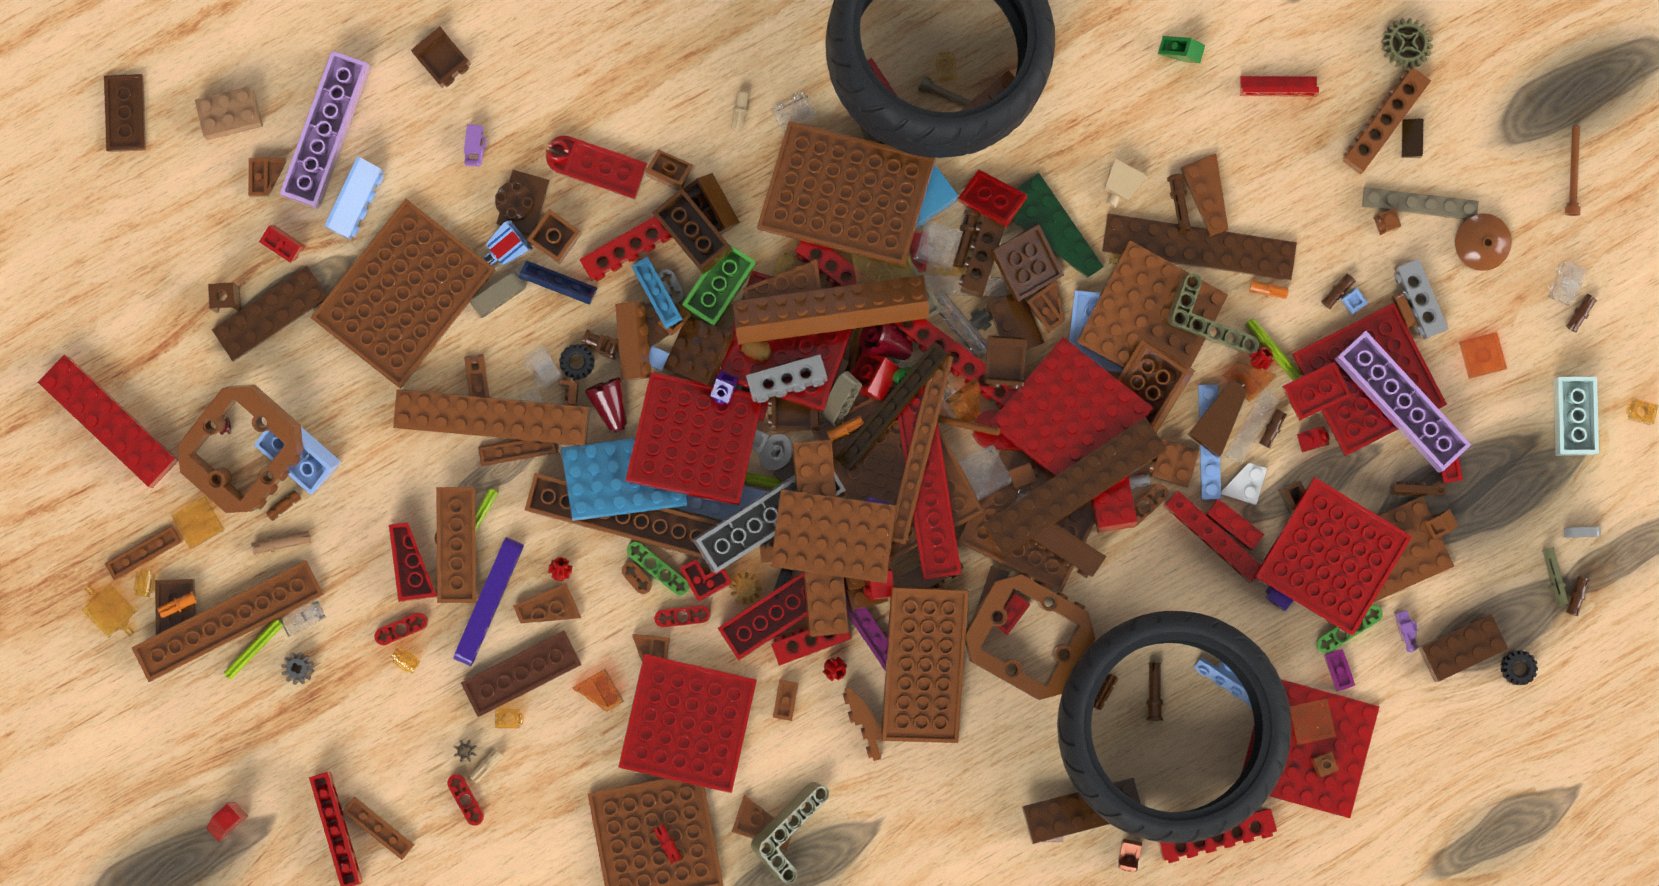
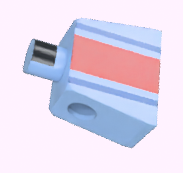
[484,220,533,265]

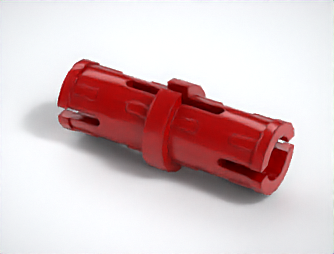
[653,824,682,864]

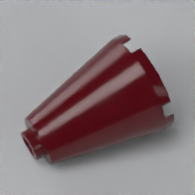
[859,324,913,361]
[585,377,627,433]

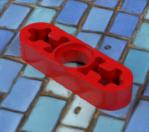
[654,606,710,627]
[374,613,428,645]
[447,774,484,826]

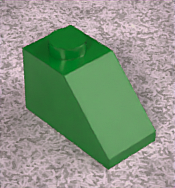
[1158,36,1205,63]

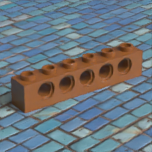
[1343,68,1431,174]

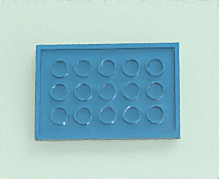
[561,438,687,521]

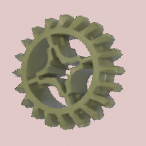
[1381,18,1433,70]

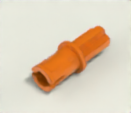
[1249,280,1288,299]
[827,415,865,442]
[158,591,197,617]

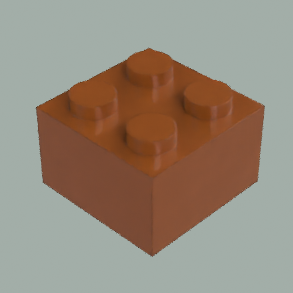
[527,209,582,265]

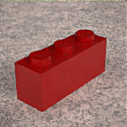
[1205,499,1264,551]

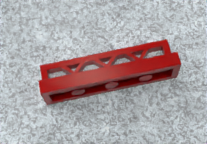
[1240,76,1319,97]

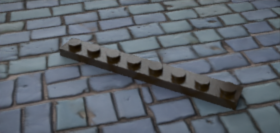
[835,342,950,471]

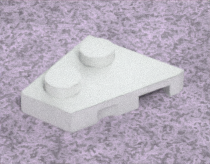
[1221,463,1267,505]

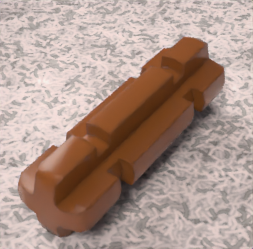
[266,491,301,521]
[1093,674,1118,710]

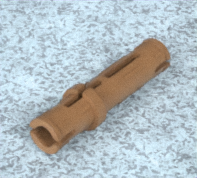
[251,531,311,555]

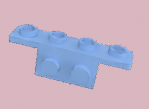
[1194,658,1251,707]

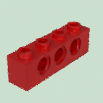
[771,629,851,666]

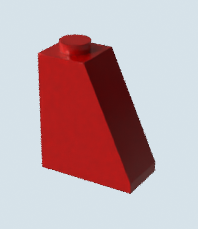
[206,802,248,842]

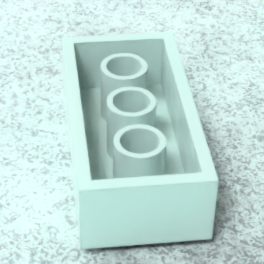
[1554,377,1599,456]

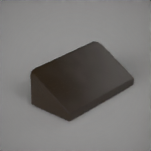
[1402,118,1424,158]

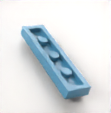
[631,256,683,329]

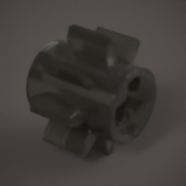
[969,308,993,331]
[454,739,477,762]

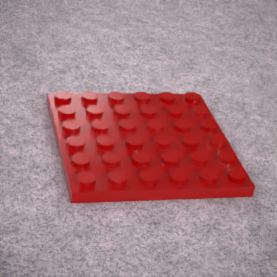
[716,270,853,412]
[1292,303,1447,456]
[989,337,1153,477]
[626,372,762,505]
[1254,477,1412,636]
[618,654,757,793]
[1241,679,1380,818]

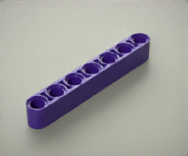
[453,537,524,666]

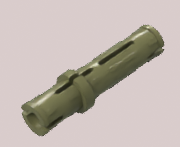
[1542,547,1569,606]

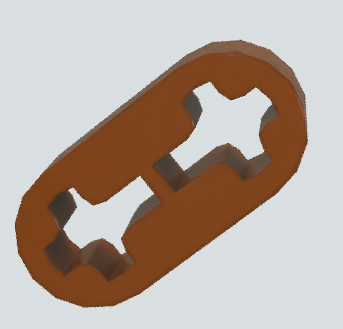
[1392,292,1416,328]
[622,562,652,594]

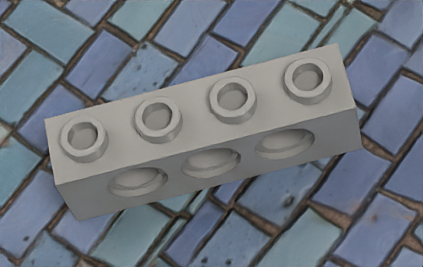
[1394,258,1448,340]
[746,355,828,403]

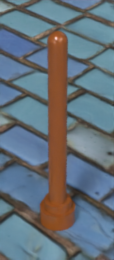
[1565,125,1581,216]

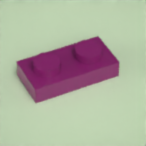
[1324,649,1356,692]

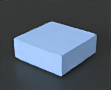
[1340,288,1368,315]
[649,346,669,371]

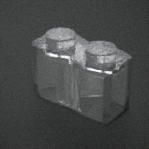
[522,344,563,390]

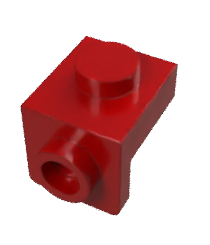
[1297,427,1330,452]

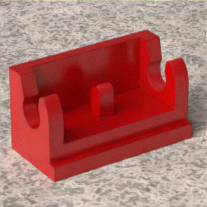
[259,225,306,263]

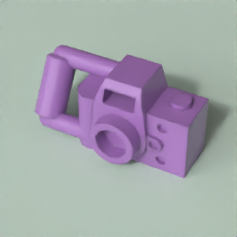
[464,124,487,167]
[1394,610,1418,652]

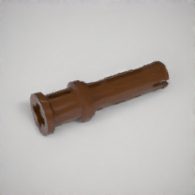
[1167,174,1192,233]
[952,209,981,268]
[1146,662,1163,721]

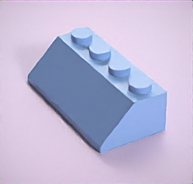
[325,156,384,240]
[254,427,341,495]

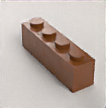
[615,301,651,381]

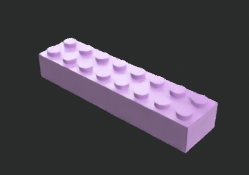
[280,51,371,209]
[1334,331,1471,473]

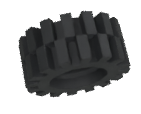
[559,344,595,380]
[1501,650,1538,685]

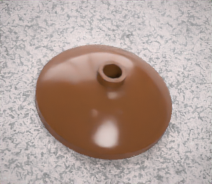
[1455,213,1512,271]

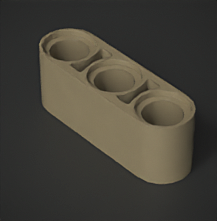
[470,271,526,318]
[821,371,862,426]

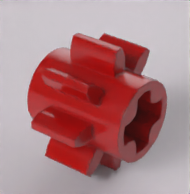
[1249,347,1274,370]
[548,557,573,581]
[823,657,847,681]

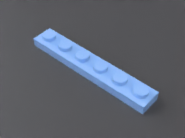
[1198,385,1221,500]

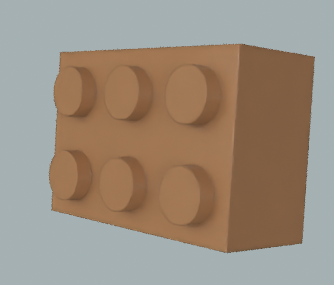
[195,86,263,140]

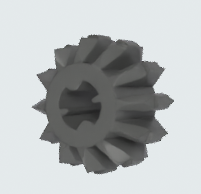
[281,652,315,685]

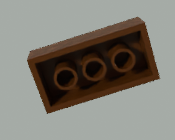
[652,188,733,275]
[1418,614,1508,682]

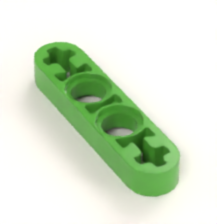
[627,542,689,595]
[1316,605,1383,653]

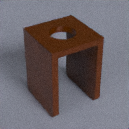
[208,282,241,313]

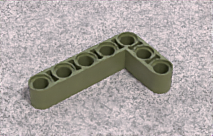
[1167,273,1259,353]
[751,782,829,884]

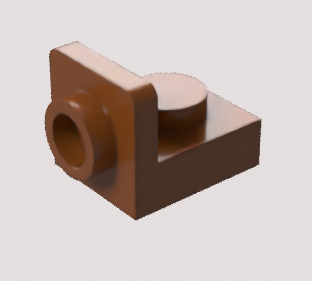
[558,377,579,405]

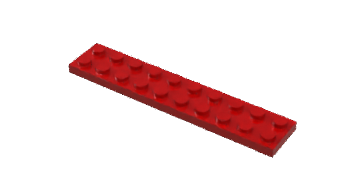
[898,384,962,580]

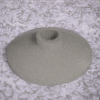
[759,434,793,471]

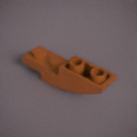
[842,688,882,761]

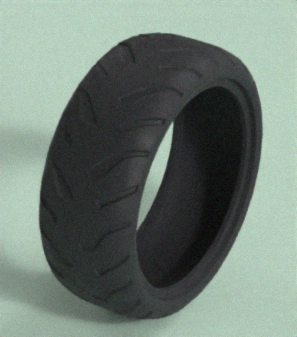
[825,0,1055,158]
[1057,611,1292,843]

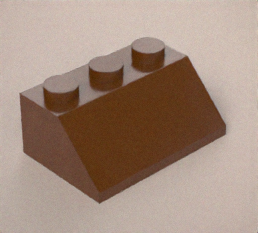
[683,173,740,235]
[986,294,1045,351]

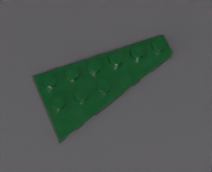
[1012,173,1104,278]

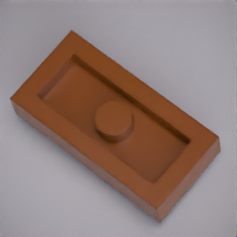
[773,680,799,721]

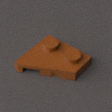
[248,158,287,197]
[1026,280,1065,333]

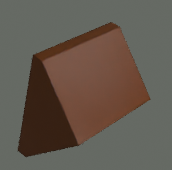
[645,149,693,191]

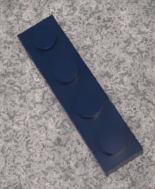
[519,260,597,305]

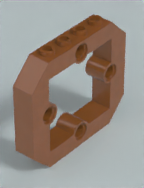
[177,384,304,513]
[965,573,1096,700]

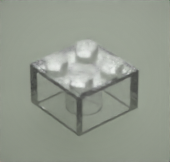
[913,220,963,271]
[959,445,1012,501]

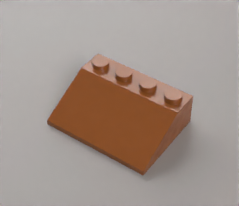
[1118,340,1195,433]

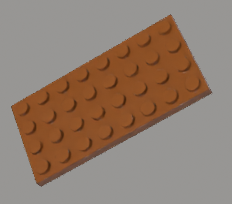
[881,587,969,743]

